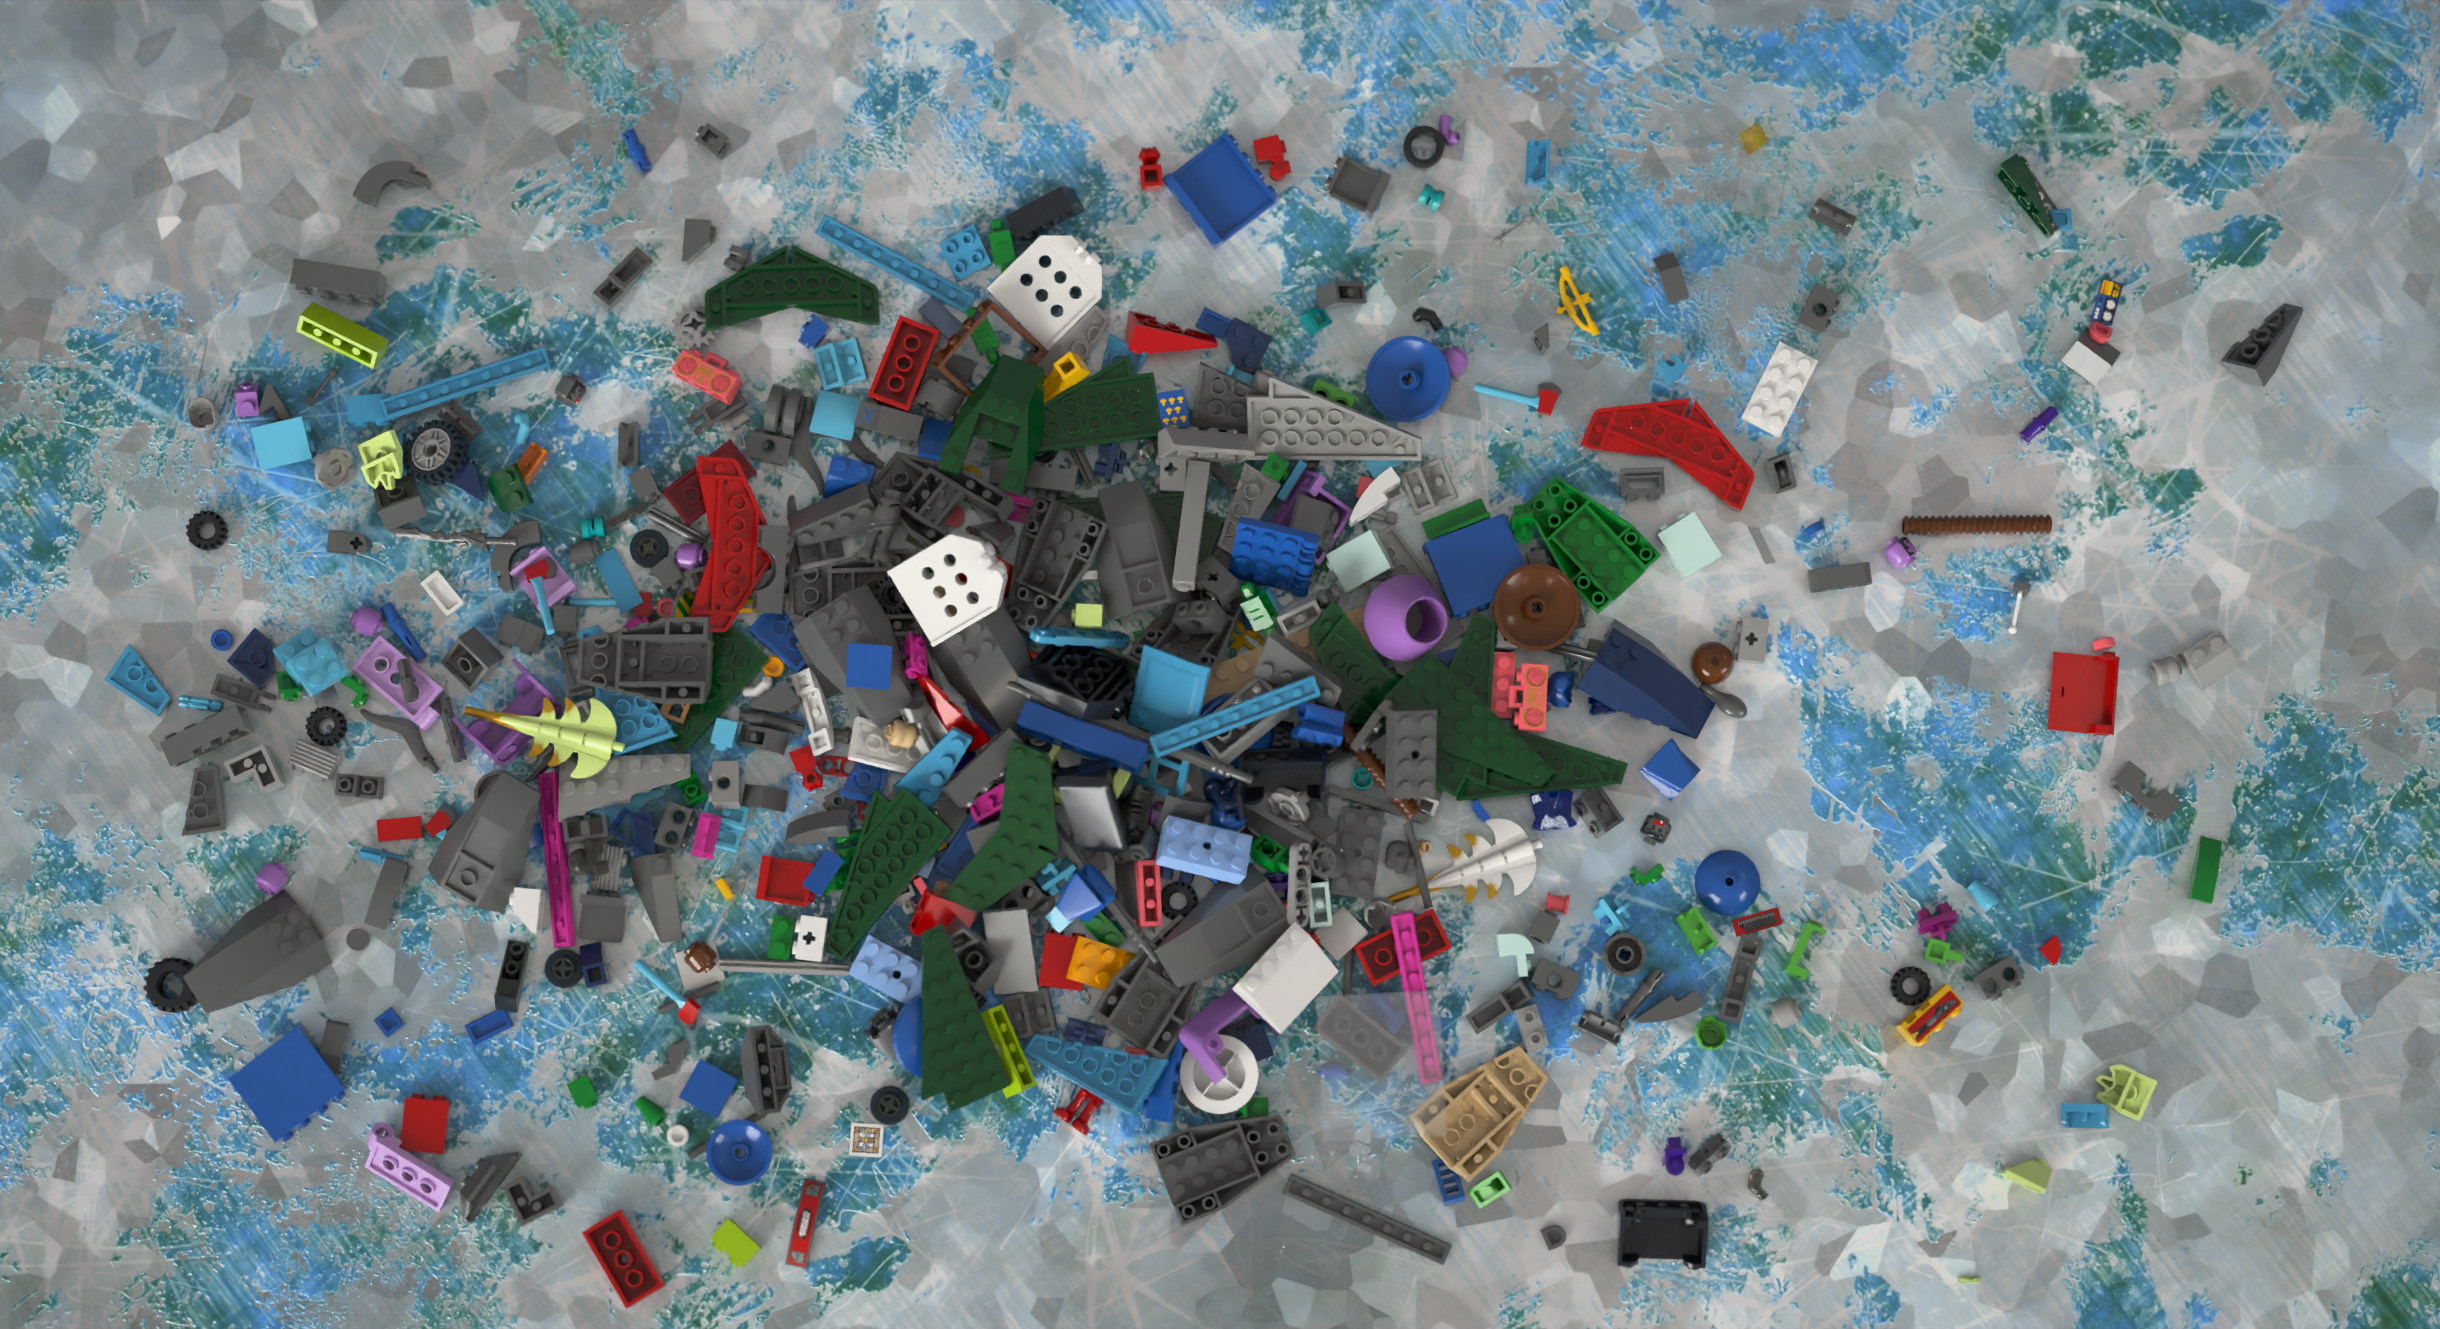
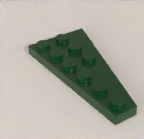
[666,625,771,754]

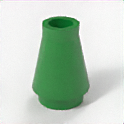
[635,1095,667,1127]

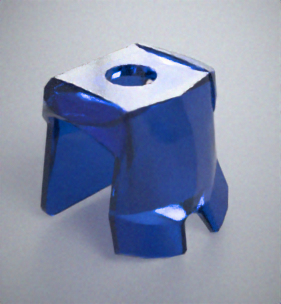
[1529,789,1577,832]

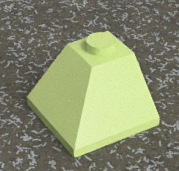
[1998,1158,2052,1193]

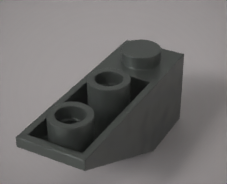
[494,940,530,1012]

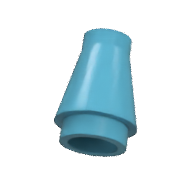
[1967,880,2000,912]

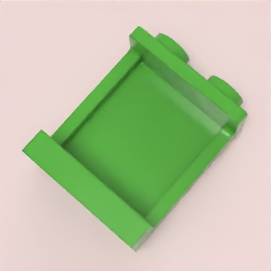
[1781,920,1827,980]

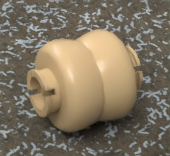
[885,719,919,748]

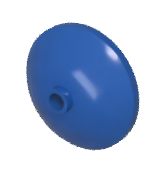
[1695,850,1760,915]
[706,1119,773,1186]

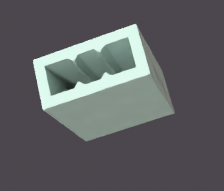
[1656,511,1722,581]
[1326,530,1395,594]

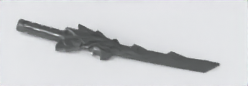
[389,527,518,551]

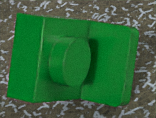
[1238,1097,1269,1120]

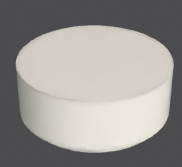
[667,1124,689,1146]

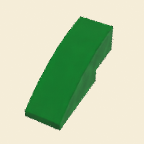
[2187,836,2222,904]

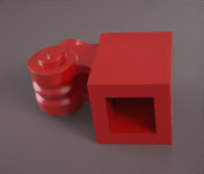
[1253,135,1291,181]
[1139,147,1163,192]
[789,745,824,792]

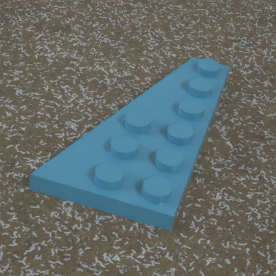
[577,625,678,756]
[1023,1034,1169,1117]

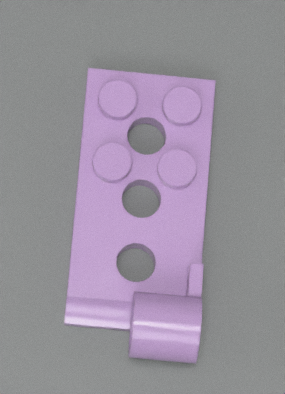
[351,635,443,731]
[365,1122,454,1212]

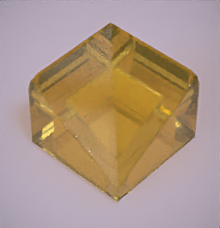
[1738,123,1769,155]

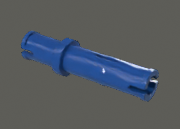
[380,602,427,663]

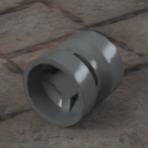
[723,245,751,272]

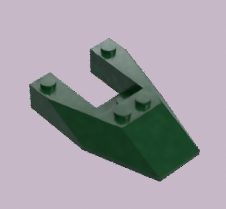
[937,354,1044,498]

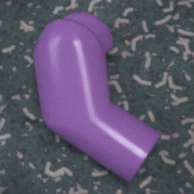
[1439,114,1461,145]

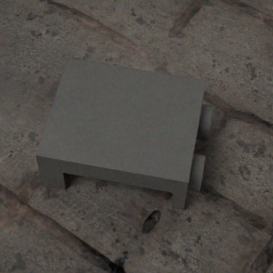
[1324,153,1391,217]

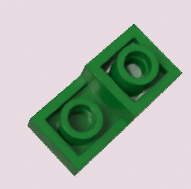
[675,765,709,809]

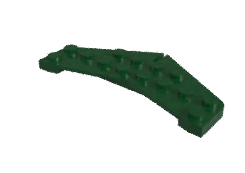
[705,245,880,331]
[1309,600,1404,727]
[944,739,1060,912]

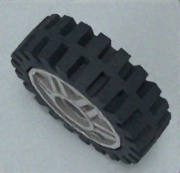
[404,420,469,486]

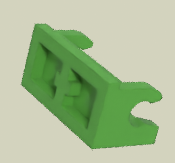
[1675,906,1719,956]

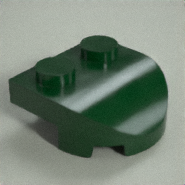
[488,463,534,513]

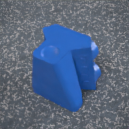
[1291,702,1345,747]
[1640,739,1701,801]
[1056,864,1115,922]

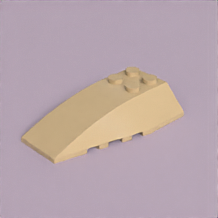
[1410,1046,1548,1182]

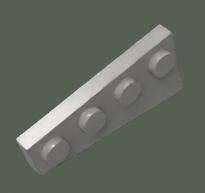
[1037,304,1111,378]
[1217,463,1282,555]

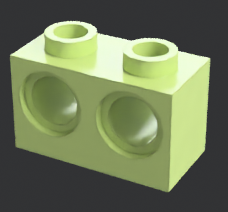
[1071,604,1103,630]

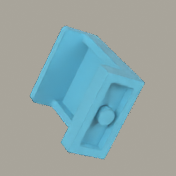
[250,415,317,470]

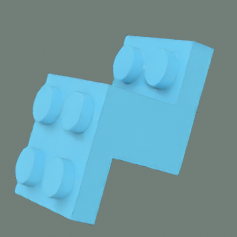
[273,627,349,698]

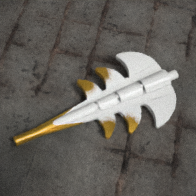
[1387,818,1543,903]

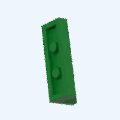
[1421,498,1491,541]

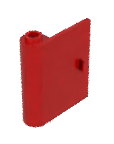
[2047,651,2120,736]

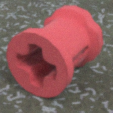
[1545,892,1570,915]

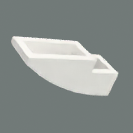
[1348,467,1401,527]

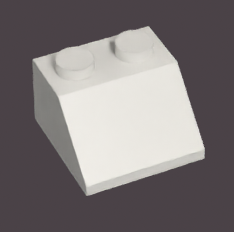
[509,887,546,935]

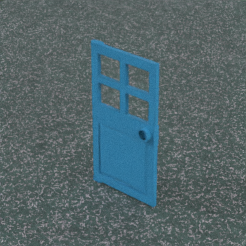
[1127,644,1211,797]

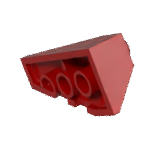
[1125,311,1218,354]
[917,673,992,754]

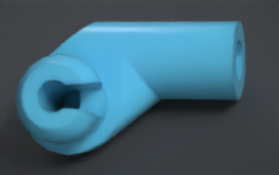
[514,412,530,445]

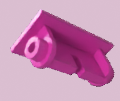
[903,631,928,679]
[691,813,722,860]

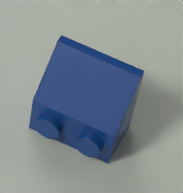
[822,454,877,499]

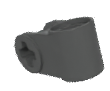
[326,530,371,555]

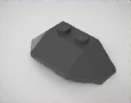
[740,1025,792,1115]
[459,1152,523,1225]

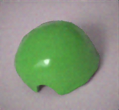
[1694,1015,1728,1051]

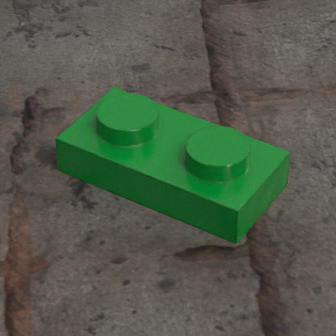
[1081,910,1127,948]
[767,915,796,961]

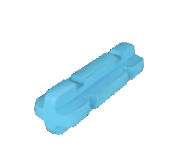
[179,695,222,712]

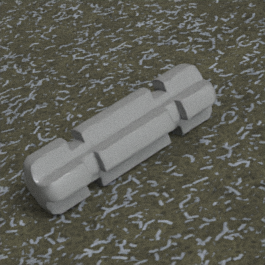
[1368,508,1398,525]

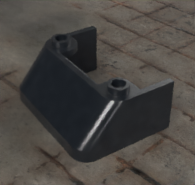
[1237,747,1329,821]

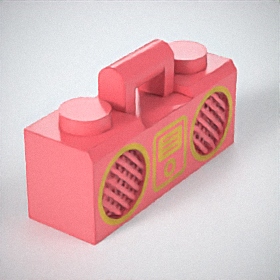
[671,349,743,405]
[1508,663,1548,733]

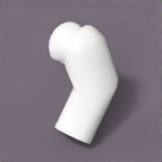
[743,676,774,698]

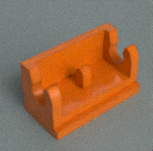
[517,441,550,487]

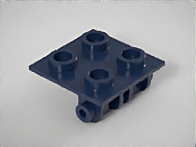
[1219,1016,1274,1062]

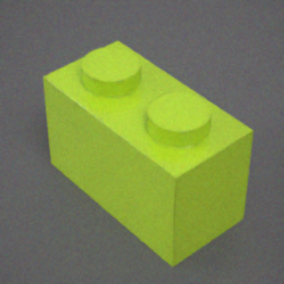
[710,1218,762,1268]

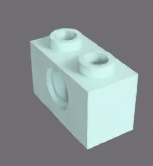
[1309,882,1333,929]

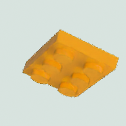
[1066,936,1137,990]

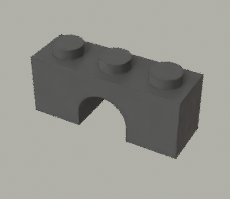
[2110,761,2181,824]

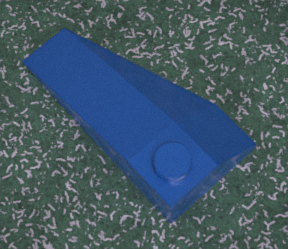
[1142,1039,1184,1123]

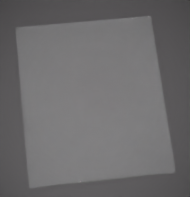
[1316,989,1447,1143]

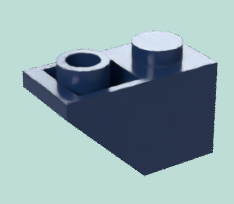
[579,941,611,989]

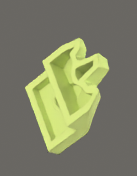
[357,429,403,490]
[2095,1064,2158,1122]

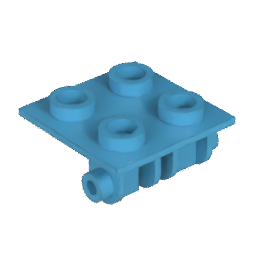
[939,224,992,282]

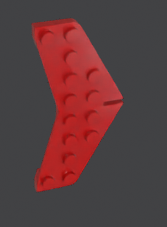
[1580,398,1755,511]
[688,456,771,633]

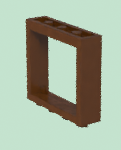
[931,298,1049,397]

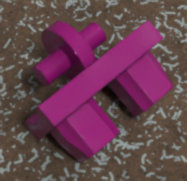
[1917,902,1958,941]

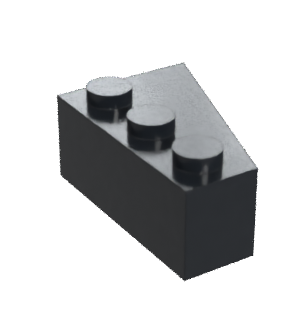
[1006,186,1085,241]

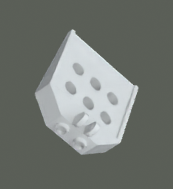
[987,235,1102,350]
[887,530,1008,647]

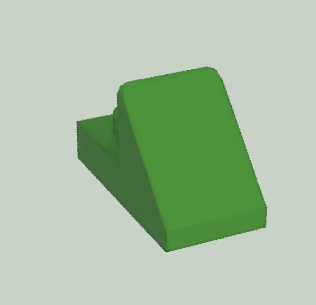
[1468,1170,1513,1209]

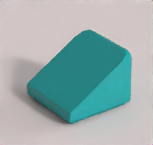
[1299,306,1333,337]

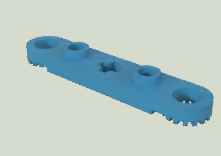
[1029,626,1130,649]

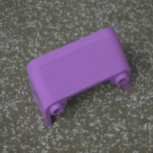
[452,658,562,766]
[1179,987,1289,1085]

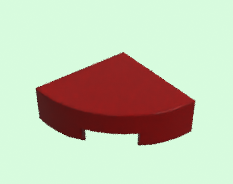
[2038,935,2061,966]

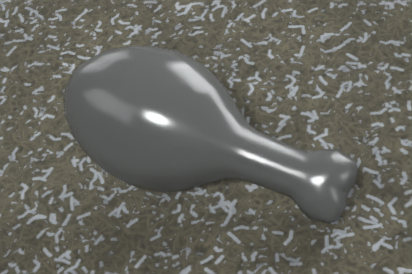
[1699,682,1747,718]

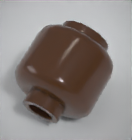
[684,940,717,973]

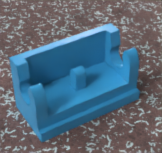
[1525,139,1550,186]
[1654,353,1690,387]
[2061,1103,2110,1129]

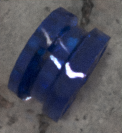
[1588,697,1618,715]

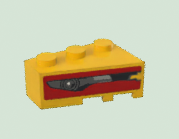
[1895,984,1964,1047]

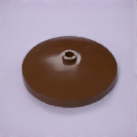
[1493,564,1580,651]

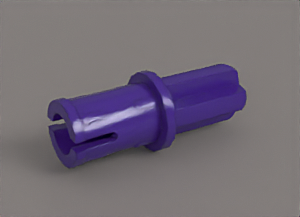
[2019,406,2059,443]

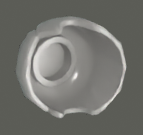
[187,396,220,432]
[1364,897,1399,930]

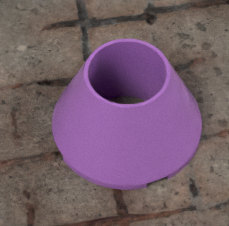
[1364,574,1447,662]

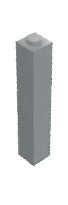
[1172,460,1210,592]

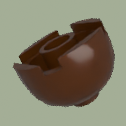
[1690,641,1734,685]

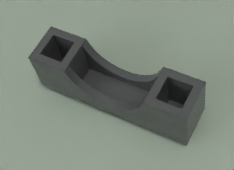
[752,525,791,614]

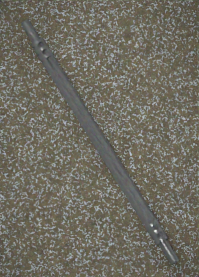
[1007,681,1254,784]
[1005,775,1159,964]

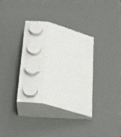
[1233,922,1339,1034]

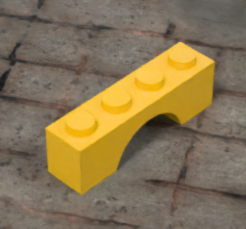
[1044,351,1091,403]

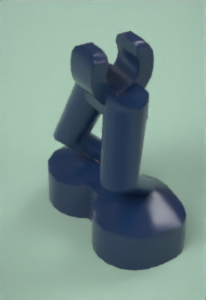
[1203,777,1238,817]

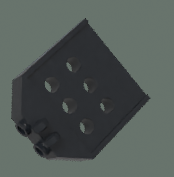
[1016,644,1136,721]

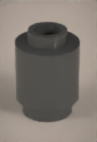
[566,539,600,566]

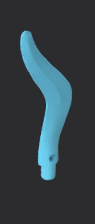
[587,790,664,822]

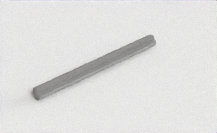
[719,958,850,976]

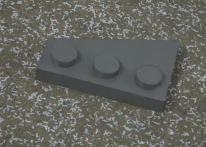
[182,765,227,836]

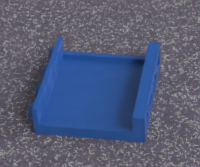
[1163,132,1278,249]
[1422,513,1526,620]
[228,1025,349,1143]

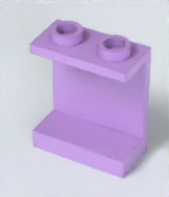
[509,546,578,613]

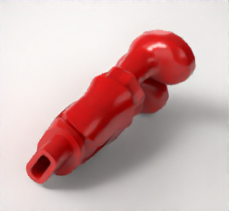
[1053,1086,1104,1136]

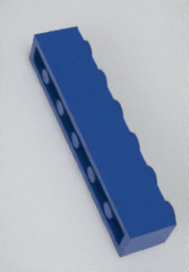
[1016,701,1149,776]

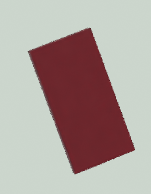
[661,440,757,527]

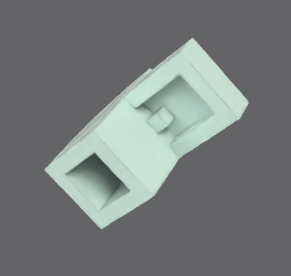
[1496,933,1534,977]

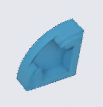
[2048,209,2072,231]

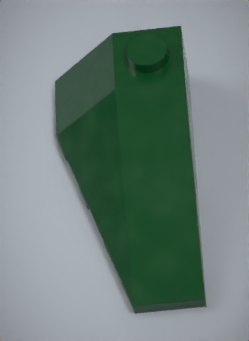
[1993,153,2054,240]

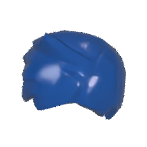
[1547,671,1575,708]
[1210,798,1248,832]

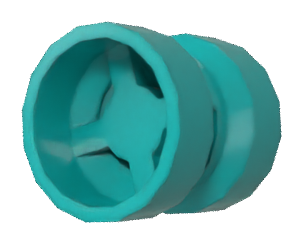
[1417,183,1446,212]
[581,515,606,539]
[1351,768,1373,791]

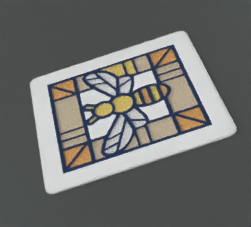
[849,1123,884,1157]

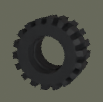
[144,957,197,1013]

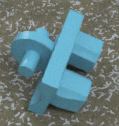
[1035,856,1077,896]
[1592,895,1631,937]

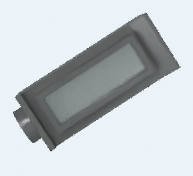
[559,641,596,701]

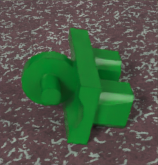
[1510,504,1534,543]

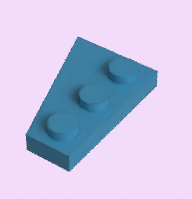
[104,644,172,716]

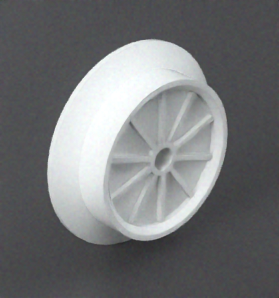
[1180,1035,1259,1114]

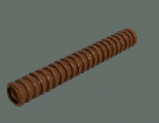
[1902,515,2052,535]
[1315,702,1422,820]

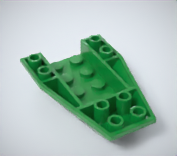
[1525,476,1661,614]

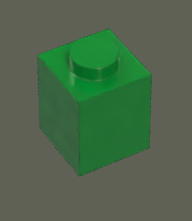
[566,1075,600,1110]

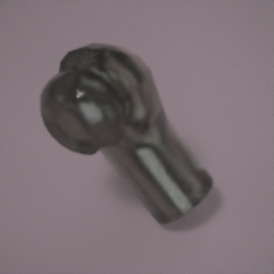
[1748,1168,1769,1202]

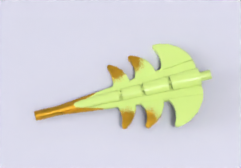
[464,697,625,778]

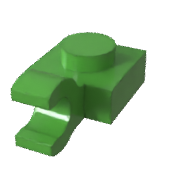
[1923,938,1964,965]

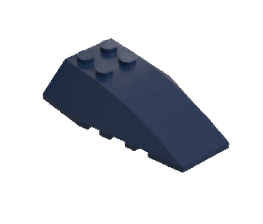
[1577,619,1715,739]

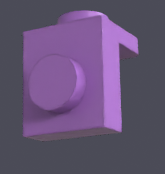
[235,382,260,417]

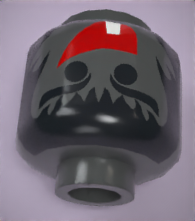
[554,374,587,407]
[1640,812,1672,846]

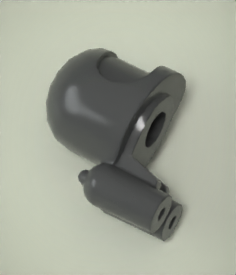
[1385,840,1414,876]

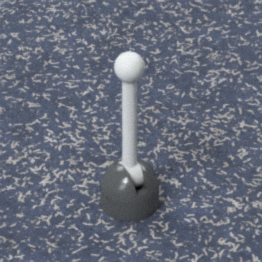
[2008,581,2031,634]

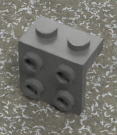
[579,891,627,943]

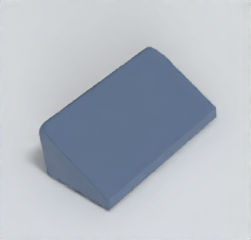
[917,297,962,339]

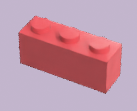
[1491,652,1516,720]
[1134,860,1162,928]

